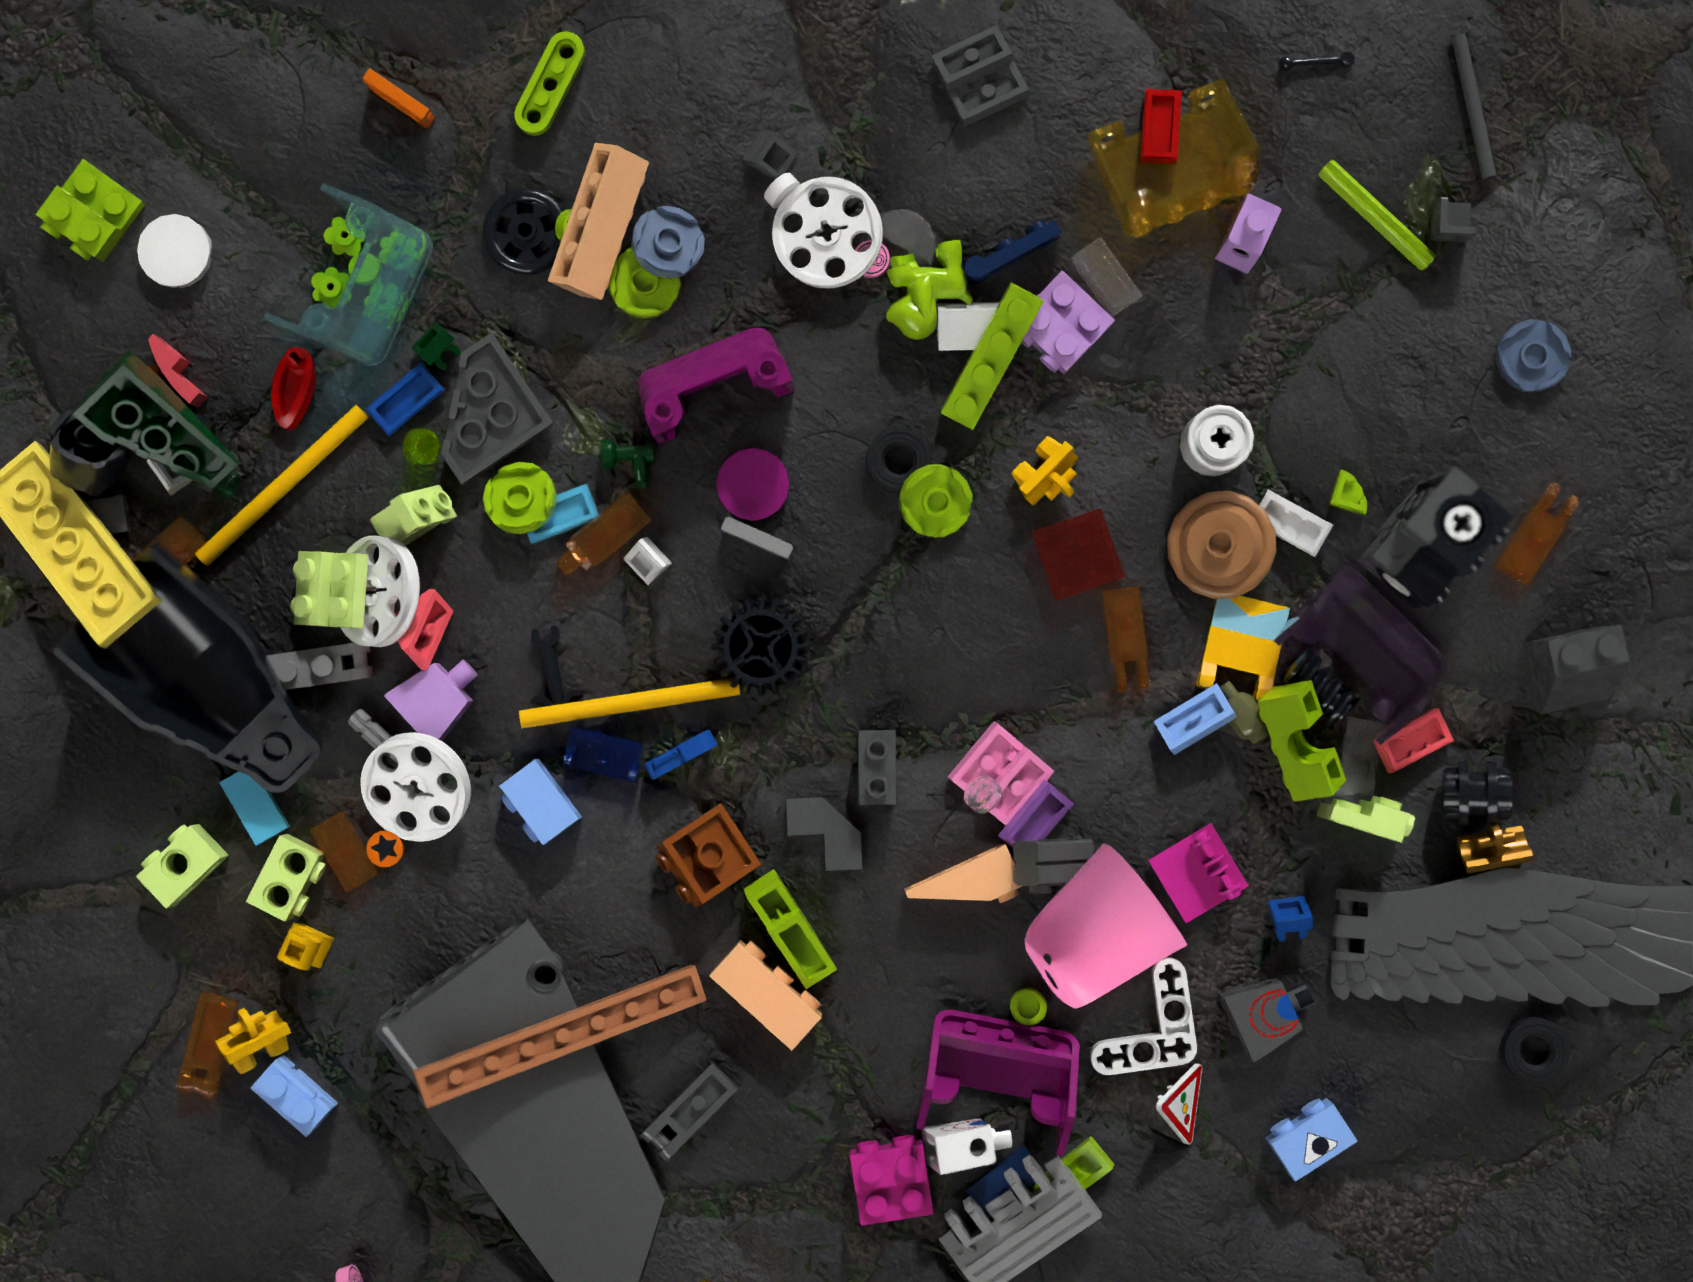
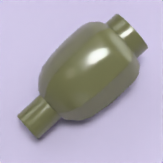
[1220,681,1269,745]

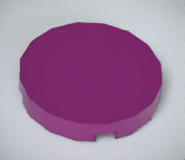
[716,448,790,522]

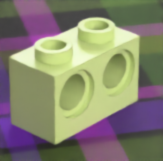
[246,834,327,922]

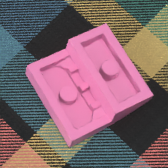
[947,721,1055,826]

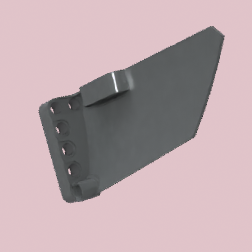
[375,918,665,1282]

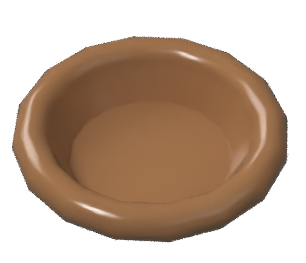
[1167,490,1277,599]

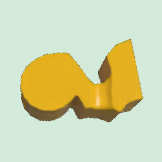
[277,922,334,971]

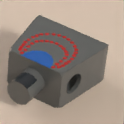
[1219,978,1315,1062]

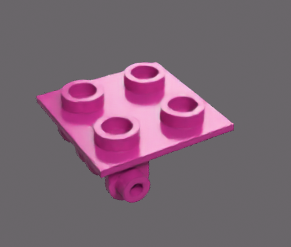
[1148,823,1249,923]

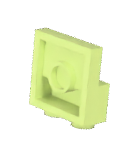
[290,551,368,628]
[1316,796,1415,843]

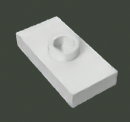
[1259,490,1334,557]

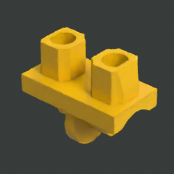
[1012,436,1079,506]
[215,1008,291,1074]

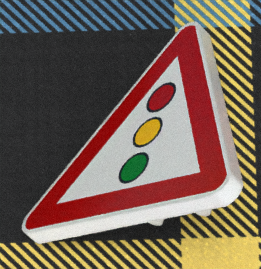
[1156,1063,1202,1145]

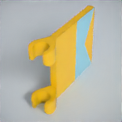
[1196,596,1290,701]

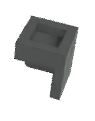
[1430,197,1476,242]

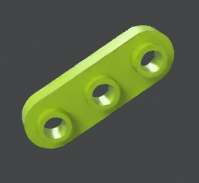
[515,31,585,136]

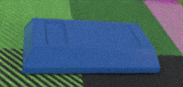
[365,362,445,437]

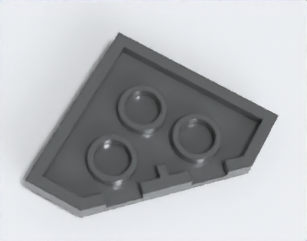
[441,332,554,485]

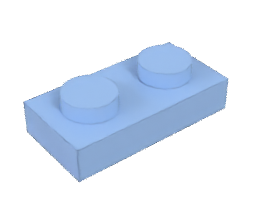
[1154,683,1237,755]

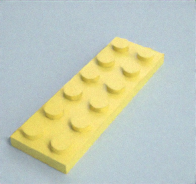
[0,441,162,649]

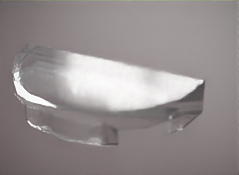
[880,209,936,266]

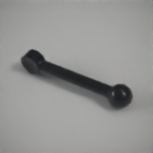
[1279,51,1355,71]

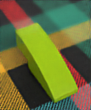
[743,869,837,989]

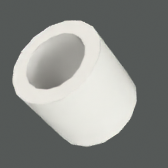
[1180,405,1254,476]

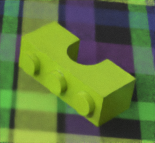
[1258,680,1346,802]

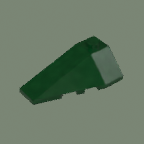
[72,350,238,489]

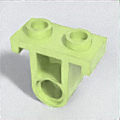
[370,484,457,546]

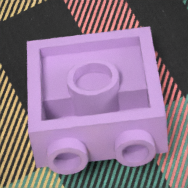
[1021,270,1115,375]

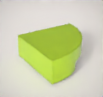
[1328,469,1367,516]

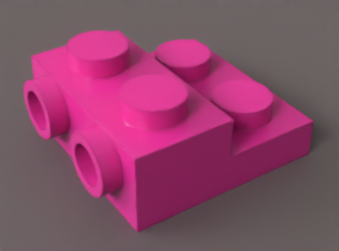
[850,1135,934,1226]

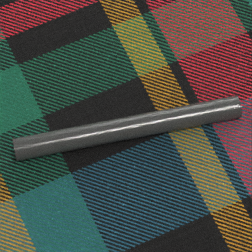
[1451,34,1497,180]

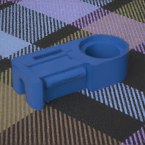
[644,729,718,780]

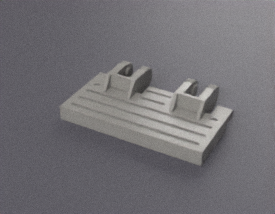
[939,1155,1102,1282]

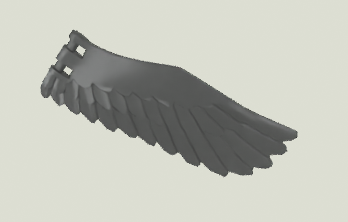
[1330,867,1693,1007]

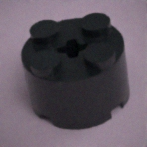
[49,409,127,496]

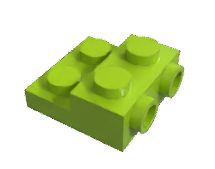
[35,159,146,262]

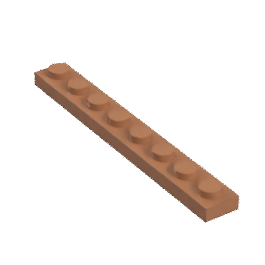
[413,965,707,1108]

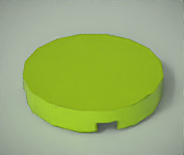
[609,247,681,319]
[483,462,557,534]
[899,464,972,538]

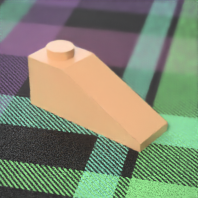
[904,843,1022,903]

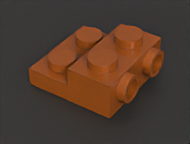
[655,803,761,908]

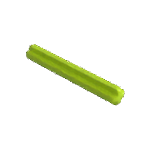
[1319,160,1436,270]

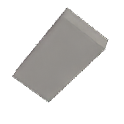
[721,516,794,561]

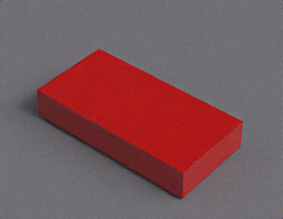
[1140,89,1182,165]

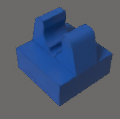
[1268,896,1313,941]

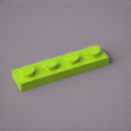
[941,282,1044,430]

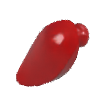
[271,347,316,430]

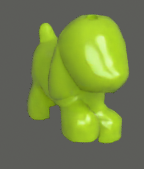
[886,240,973,340]

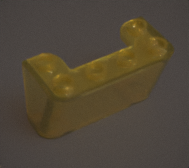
[1087,79,1260,237]

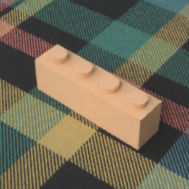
[548,143,649,300]

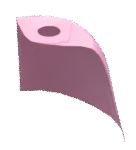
[1025,843,1187,1009]

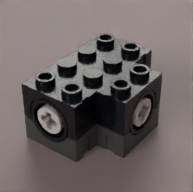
[1357,466,1514,609]

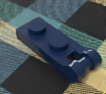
[964,220,1062,284]

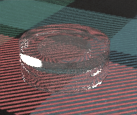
[964,775,1002,813]

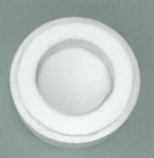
[764,173,800,209]

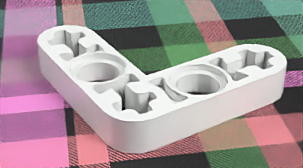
[1090,957,1197,1075]

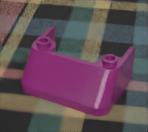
[916,1010,1080,1156]

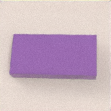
[998,779,1074,848]

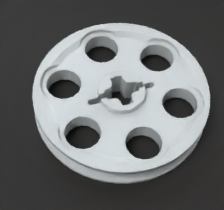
[772,177,883,289]
[341,535,420,647]
[361,733,471,842]

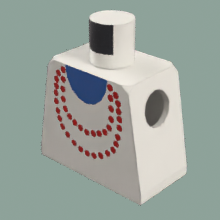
[921,1119,1012,1175]

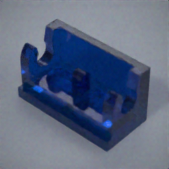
[564,727,646,783]

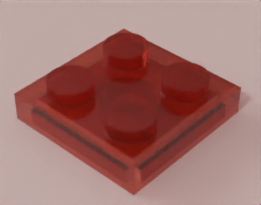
[1031,508,1125,602]

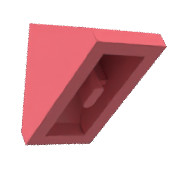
[395,589,454,670]

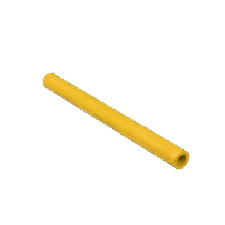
[195,404,369,566]
[519,677,740,729]

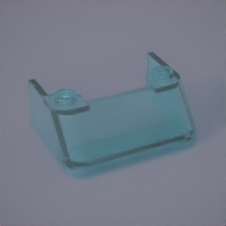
[263,183,433,366]

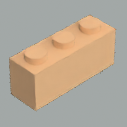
[710,940,822,1051]

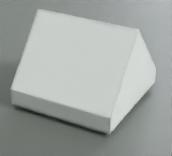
[147,458,193,496]
[623,537,672,585]

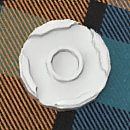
[137,214,212,288]

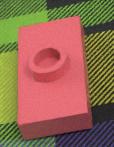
[1373,708,1454,773]

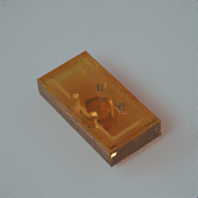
[310,811,380,893]

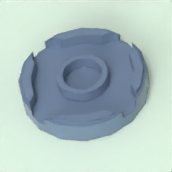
[631,206,705,279]
[1496,319,1571,392]

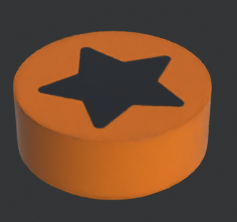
[366,830,405,867]

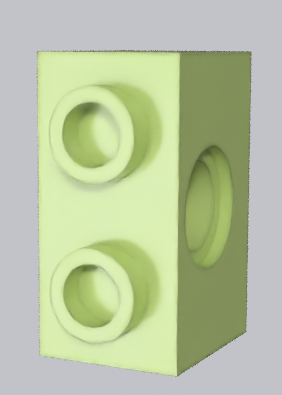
[136,824,229,909]

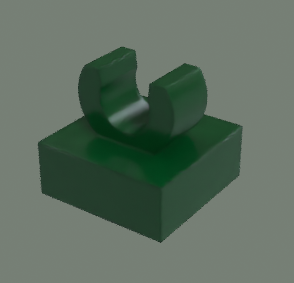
[411,321,461,370]

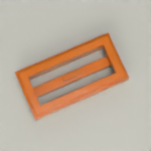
[362,68,436,128]

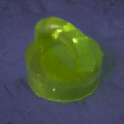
[403,428,440,465]

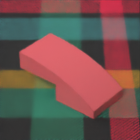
[148,334,208,408]

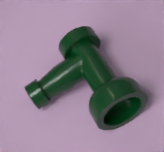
[600,440,654,489]

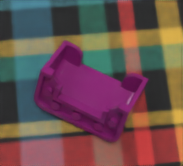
[637,327,794,445]

